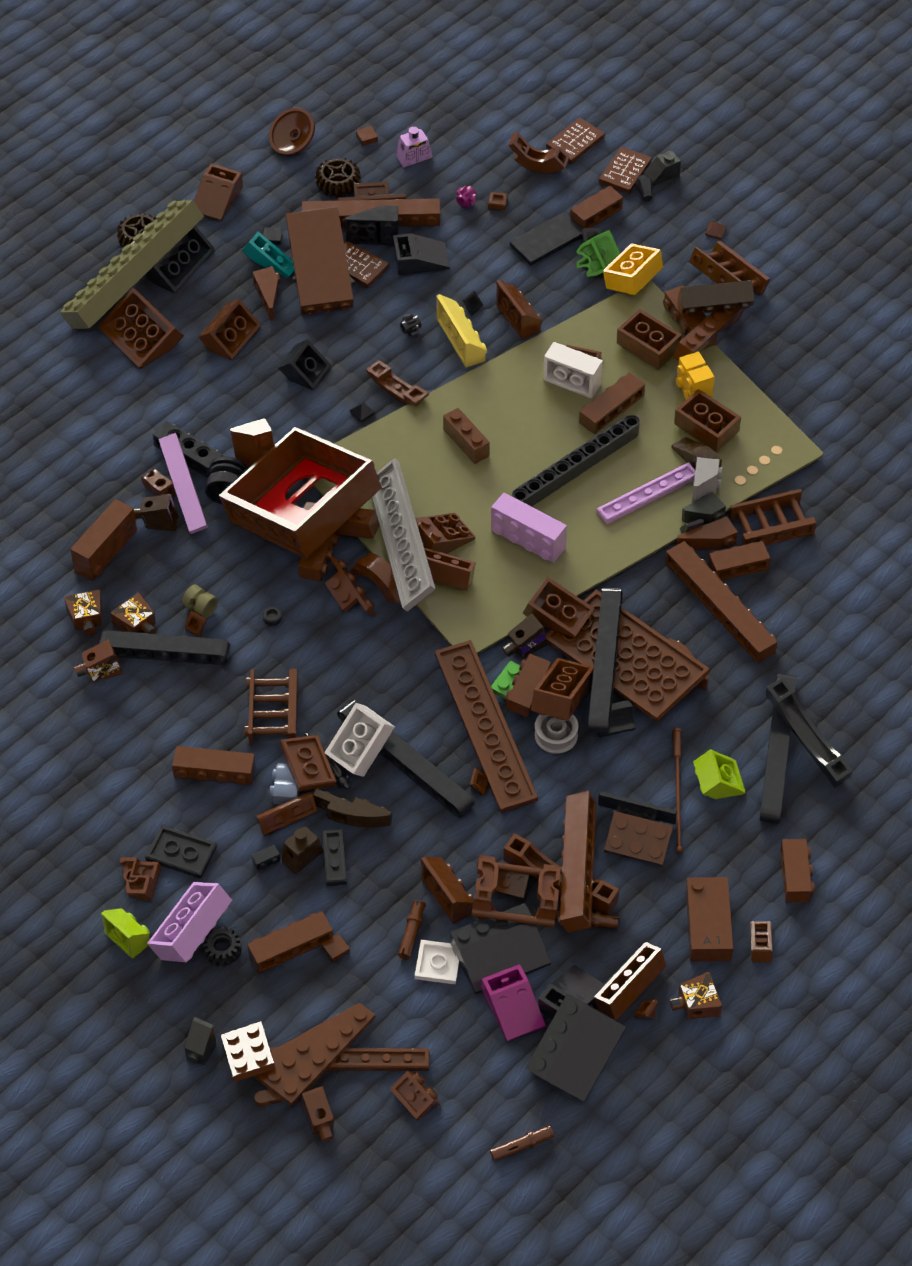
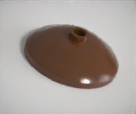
[269,108,315,156]

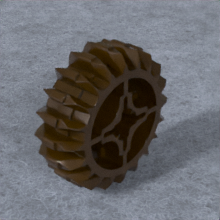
[315,157,361,197]
[117,213,156,248]

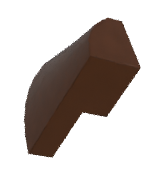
[120,857,161,901]

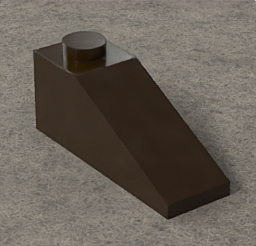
[671,437,722,470]

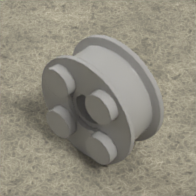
[535,714,578,754]

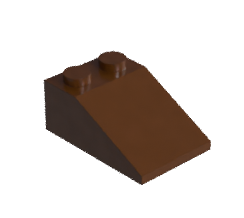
[523,576,595,638]

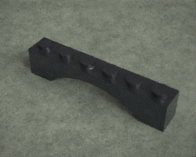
[765,677,853,788]

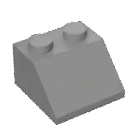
[692,457,722,503]

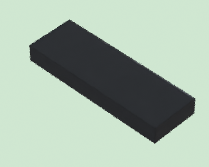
[322,829,347,886]

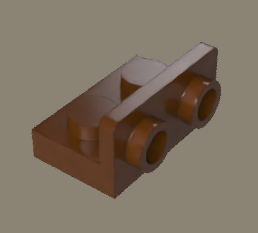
[496,871,531,898]
[390,1071,441,1120]

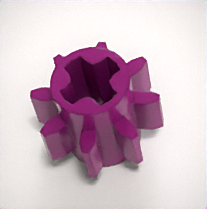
[456,186,477,208]

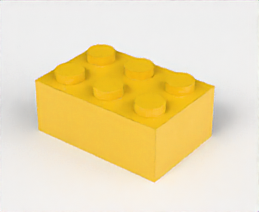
[603,243,663,295]

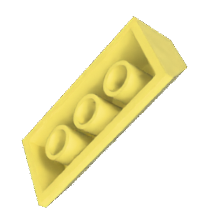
[436,294,487,368]

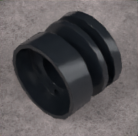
[205,456,248,504]

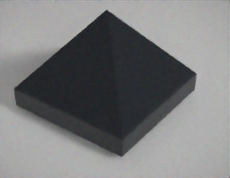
[462,290,483,315]
[350,401,375,422]

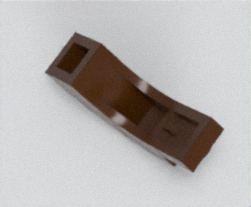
[508,132,569,173]
[350,553,400,603]

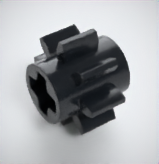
[400,314,422,336]

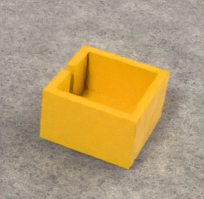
[676,351,715,400]

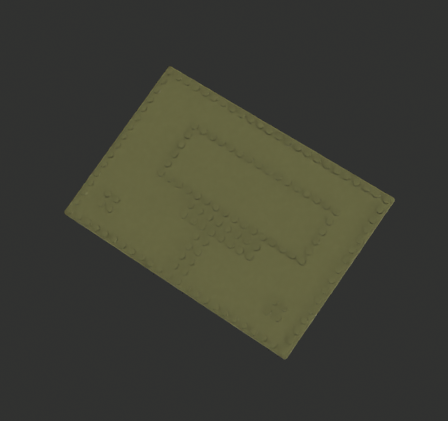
[307,280,823,654]

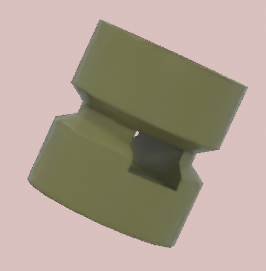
[182,584,218,619]

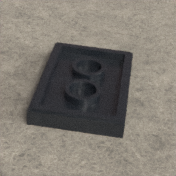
[145,825,217,879]

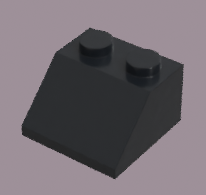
[278,339,331,390]

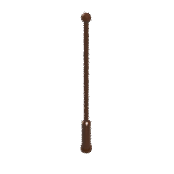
[672,728,683,853]

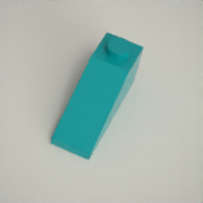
[242,231,294,278]

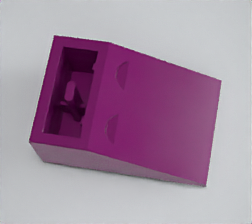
[482,964,546,1042]

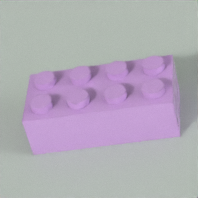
[491,493,567,563]
[147,882,232,962]

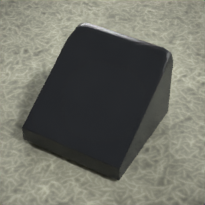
[680,519,704,534]

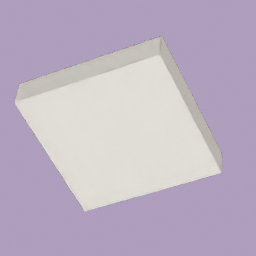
[415,940,459,984]

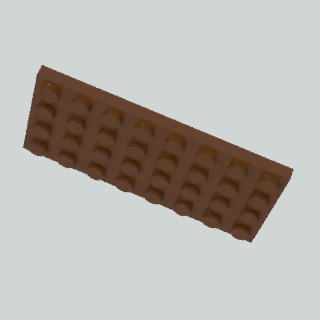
[545,590,710,722]

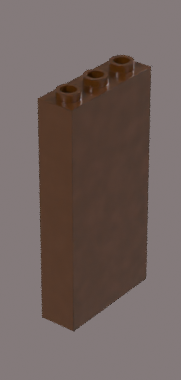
[286,207,353,315]

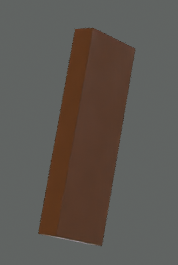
[256,792,318,835]

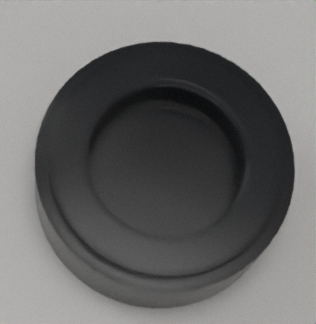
[262,607,282,626]

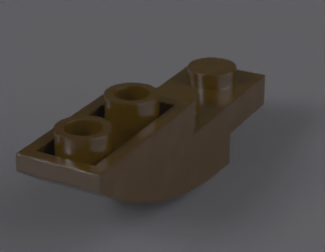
[313,789,392,827]

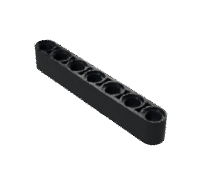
[98,631,231,665]

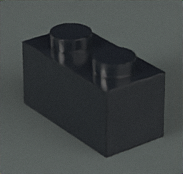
[251,845,280,871]

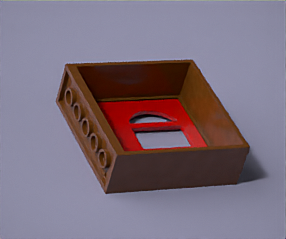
[219,427,382,558]

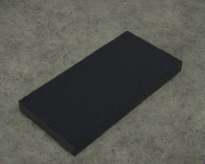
[510,211,582,266]

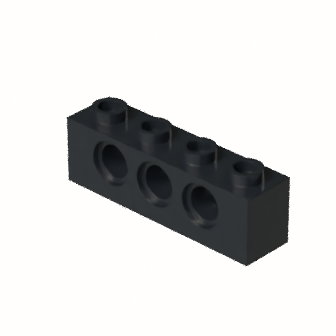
[153,421,223,478]

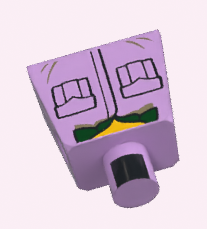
[396,127,432,168]

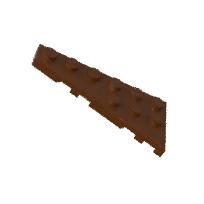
[253,1003,375,1106]

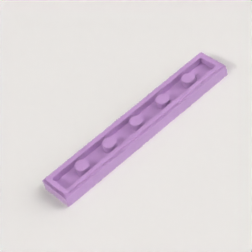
[158,433,208,534]
[596,462,696,525]

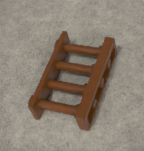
[689,241,770,294]
[729,489,816,546]
[245,669,298,745]

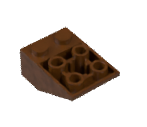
[194,163,243,221]
[415,513,476,554]

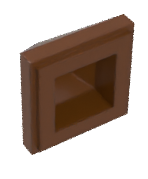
[705,222,727,240]
[184,611,207,636]
[469,768,488,795]
[633,999,658,1018]

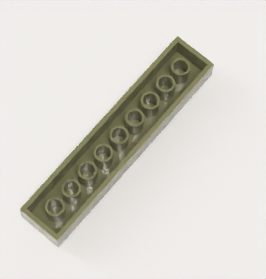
[60,200,204,329]

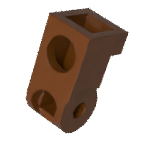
[141,469,176,498]

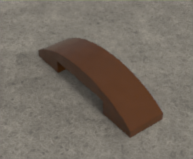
[366,360,429,405]

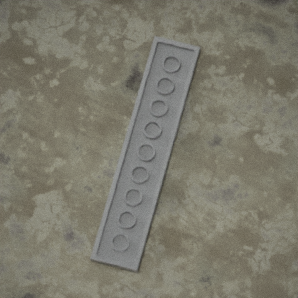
[372,458,435,611]

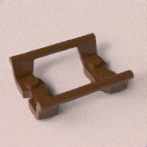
[472,855,561,927]

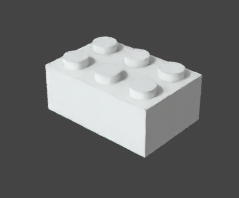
[543,342,603,399]
[325,703,395,777]

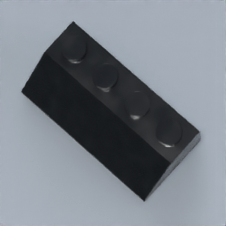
[145,226,215,293]

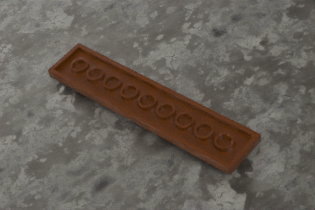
[435,640,538,813]

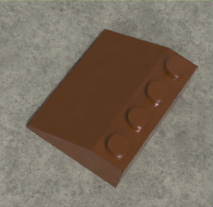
[98,288,184,369]

